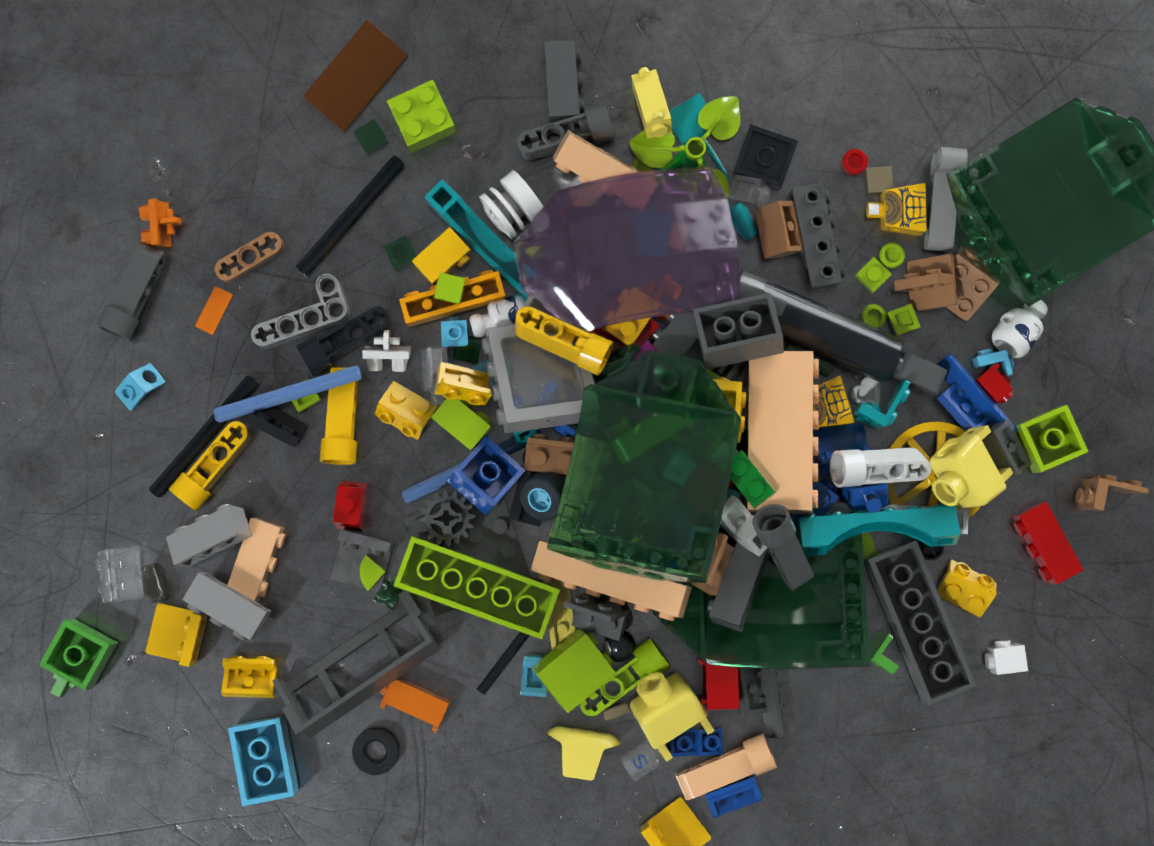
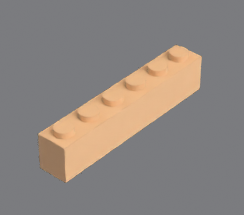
[530,541,692,621]

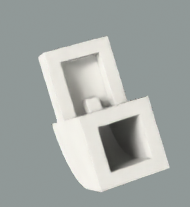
[715,495,767,556]

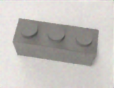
[166,504,252,568]
[182,572,271,641]

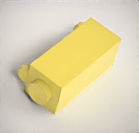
[631,67,672,139]

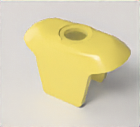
[547,726,621,781]

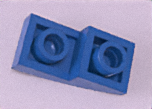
[667,728,723,757]

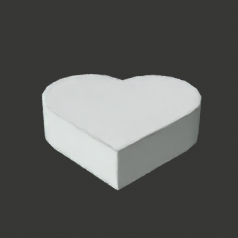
[849,377,881,406]

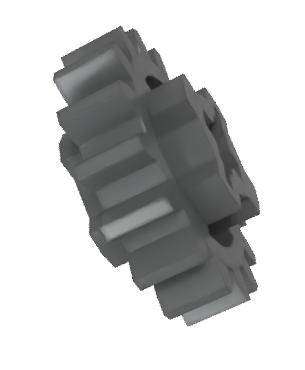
[419,490,476,546]

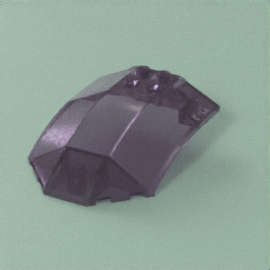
[514,166,741,331]

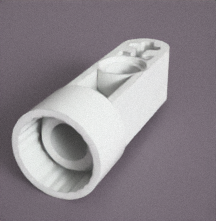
[830,448,932,487]

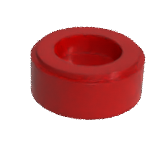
[841,149,868,175]

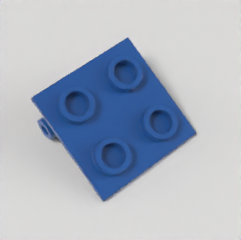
[813,423,872,476]

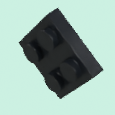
[733,124,798,190]

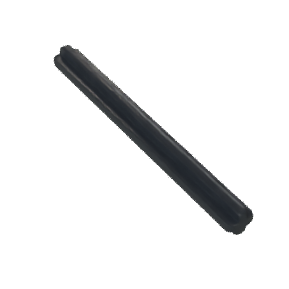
[296,155,404,276]
[149,375,258,498]

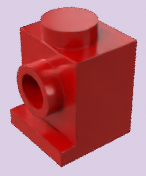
[974,363,1014,404]

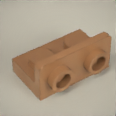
[524,434,578,476]

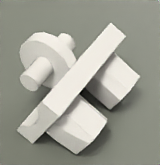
[362,330,411,372]

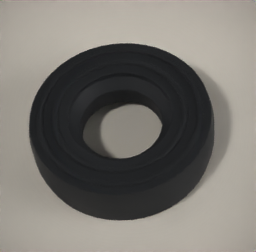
[352,728,399,775]

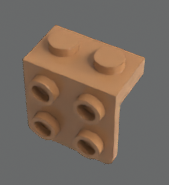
[946,246,1002,320]
[1075,474,1149,511]

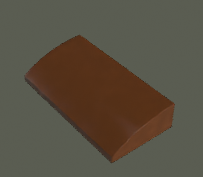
[302,19,408,133]

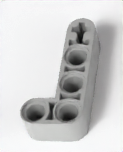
[924,147,967,252]
[251,274,350,349]

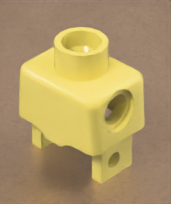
[929,425,1014,509]
[630,672,715,762]

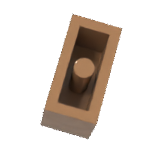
[755,201,804,259]

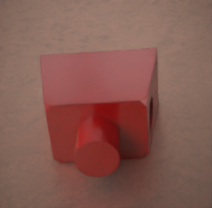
[333,480,369,532]

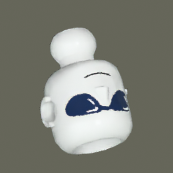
[469,294,527,338]
[992,298,1048,358]

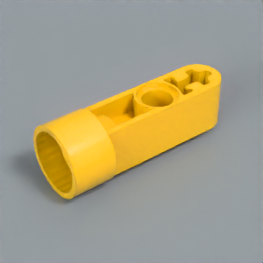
[515,306,613,376]
[320,367,358,465]
[169,421,252,511]

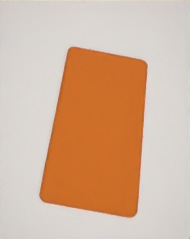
[195,286,233,335]

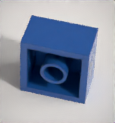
[447,436,526,515]

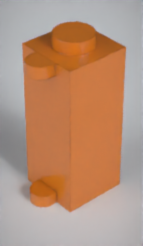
[379,678,451,733]

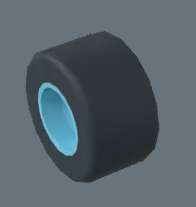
[519,472,566,521]

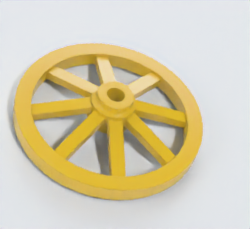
[888,422,981,519]

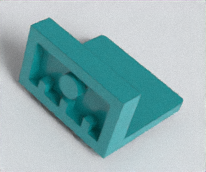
[851,380,911,430]

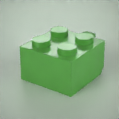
[40,618,118,698]

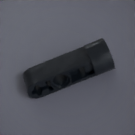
[296,307,391,377]

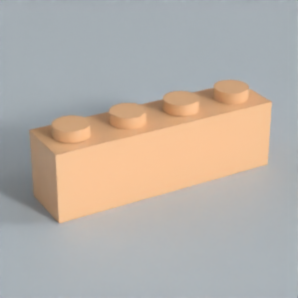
[553,130,658,211]
[227,518,286,603]

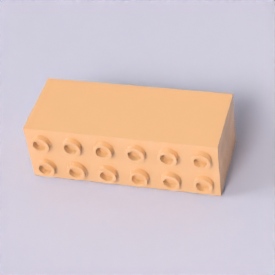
[747,351,819,514]

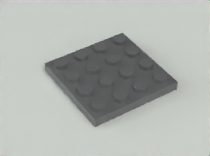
[403,495,531,616]

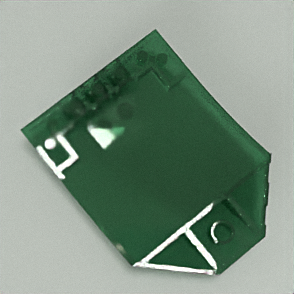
[946,97,1154,307]
[547,350,741,583]
[653,513,870,669]

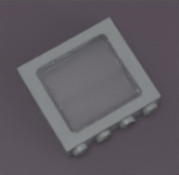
[482,316,600,434]

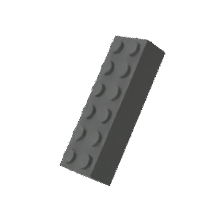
[863,540,977,706]

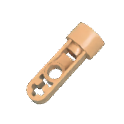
[675,734,777,800]

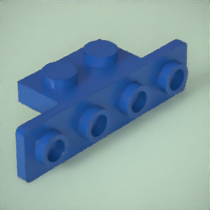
[936,353,1018,433]

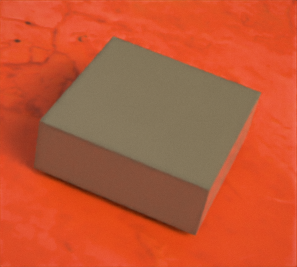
[865,166,894,195]
[602,700,630,721]

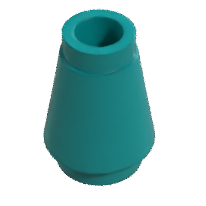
[724,202,758,241]

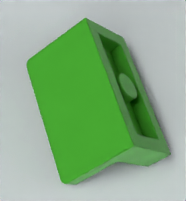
[862,630,899,675]

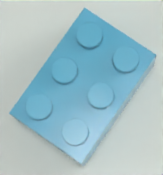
[228,715,299,807]

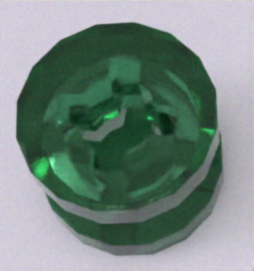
[373,579,404,612]

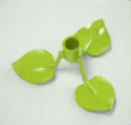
[629,96,741,216]

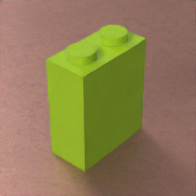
[531,629,616,713]

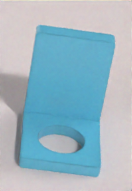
[115,363,166,411]

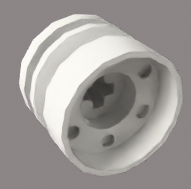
[479,170,546,239]

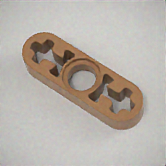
[215,232,284,282]

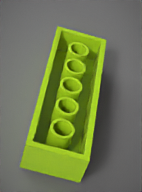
[393,536,560,639]

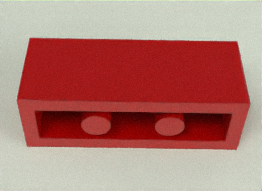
[1013,501,1084,585]

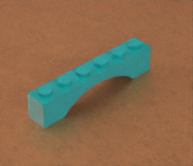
[424,179,539,299]
[796,504,961,556]

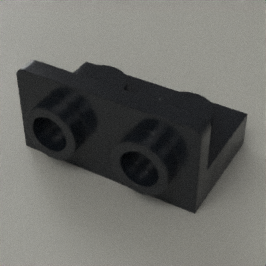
[244,407,306,447]

